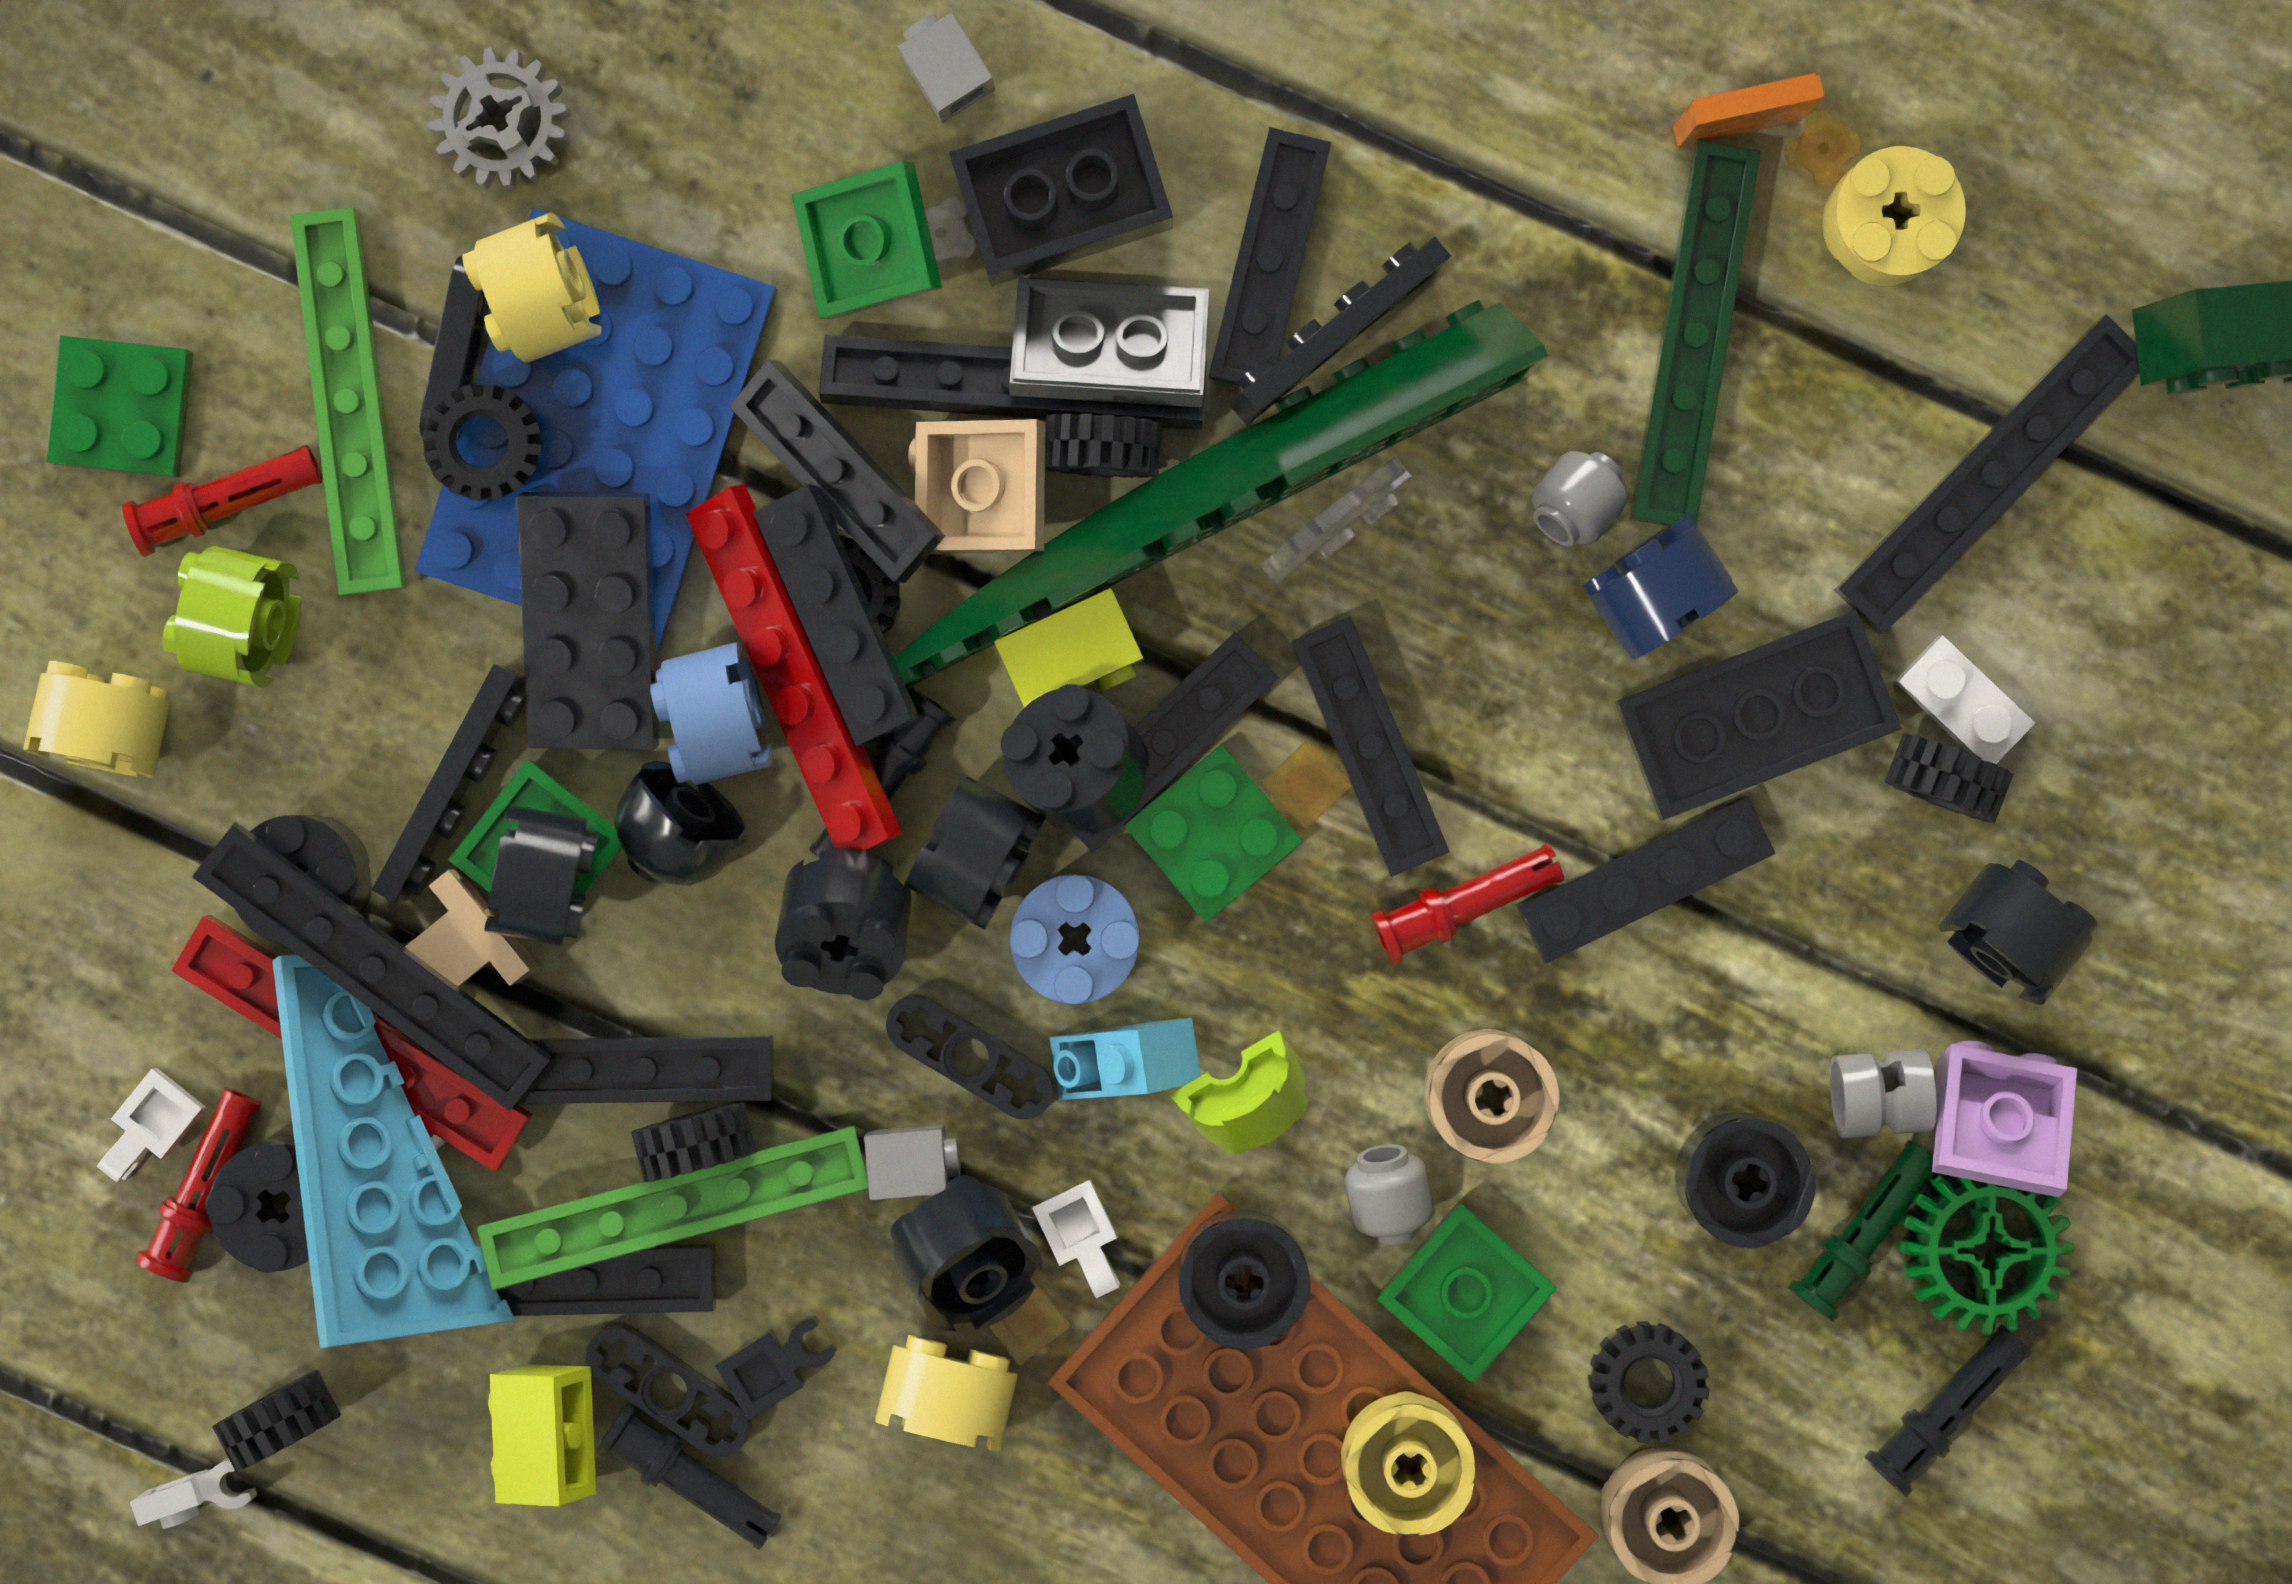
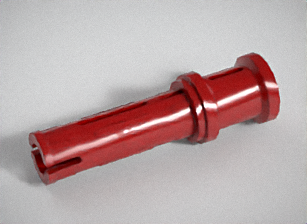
[122,444,323,557]
[1370,843,1564,966]
[135,1087,262,1283]

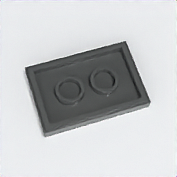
[1010,277,1209,407]

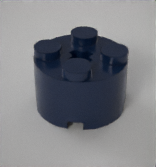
[1581,514,1739,660]

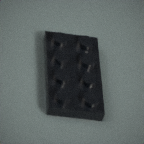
[516,492,659,750]
[1614,610,1902,820]

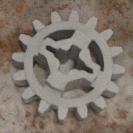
[428,47,571,191]

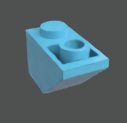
[1049,1018,1201,1100]

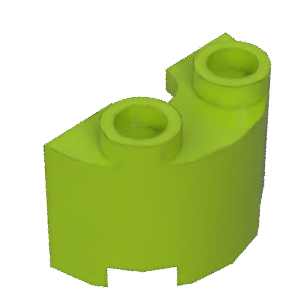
[1169,1029,1308,1155]

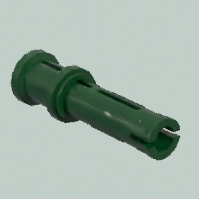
[1787,1140,1934,1323]

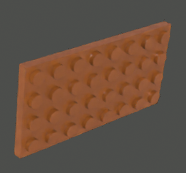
[1047,1190,1599,1584]

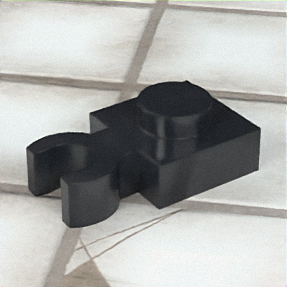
[715,1316,837,1421]

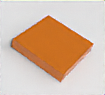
[1673,73,1825,148]

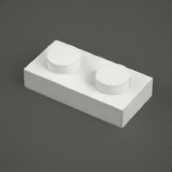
[1894,635,2035,764]

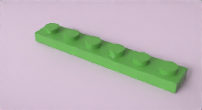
[290,207,407,597]
[477,1126,869,1291]

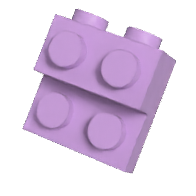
[1932,1041,2077,1197]

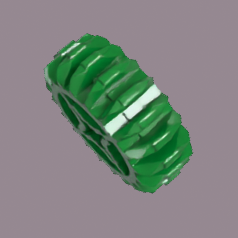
[1897,1174,2075,1335]

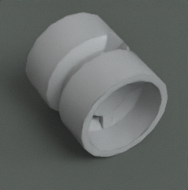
[1830,1049,1937,1138]

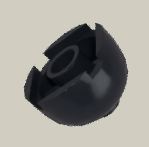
[614,760,745,886]

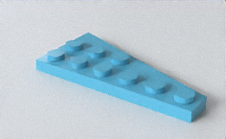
[272,954,515,1349]

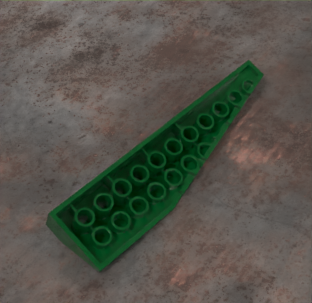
[893,300,1549,688]

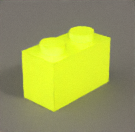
[994,588,1143,708]
[488,1364,597,1507]

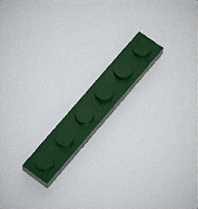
[1629,140,1761,527]

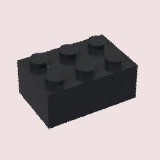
[949,94,1173,287]

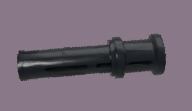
[809,687,958,858]
[1864,1324,2032,1498]
[595,1403,782,1550]

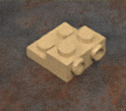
[908,419,1046,554]

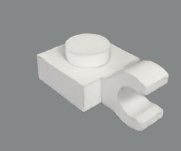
[97,1068,207,1182]
[1032,1179,1120,1298]
[130,1458,257,1529]

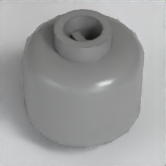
[1531,451,1627,547]
[1345,1144,1433,1245]

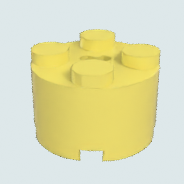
[1822,146,1966,286]
[463,213,602,363]
[23,661,171,778]
[875,1335,1018,1451]
[1341,1391,1475,1535]

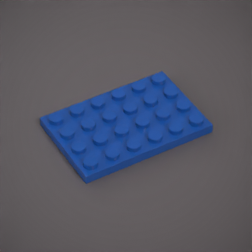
[415,208,778,651]

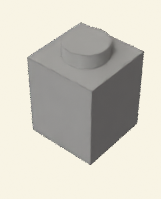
[897,12,995,123]
[864,1124,960,1200]

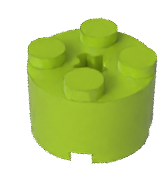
[162,546,301,688]

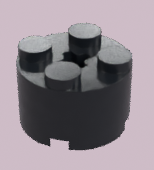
[1001,684,1149,833]
[905,776,1045,930]
[484,804,599,946]
[235,815,372,943]
[775,848,912,1000]
[1939,860,2098,1005]
[1675,1112,1816,1248]
[206,1136,309,1273]
[890,1175,1043,1332]
[1178,1209,1310,1349]

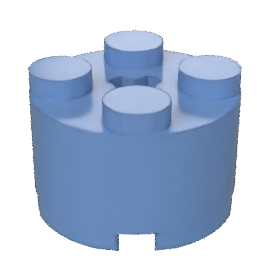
[650,641,772,785]
[1010,873,1139,1005]

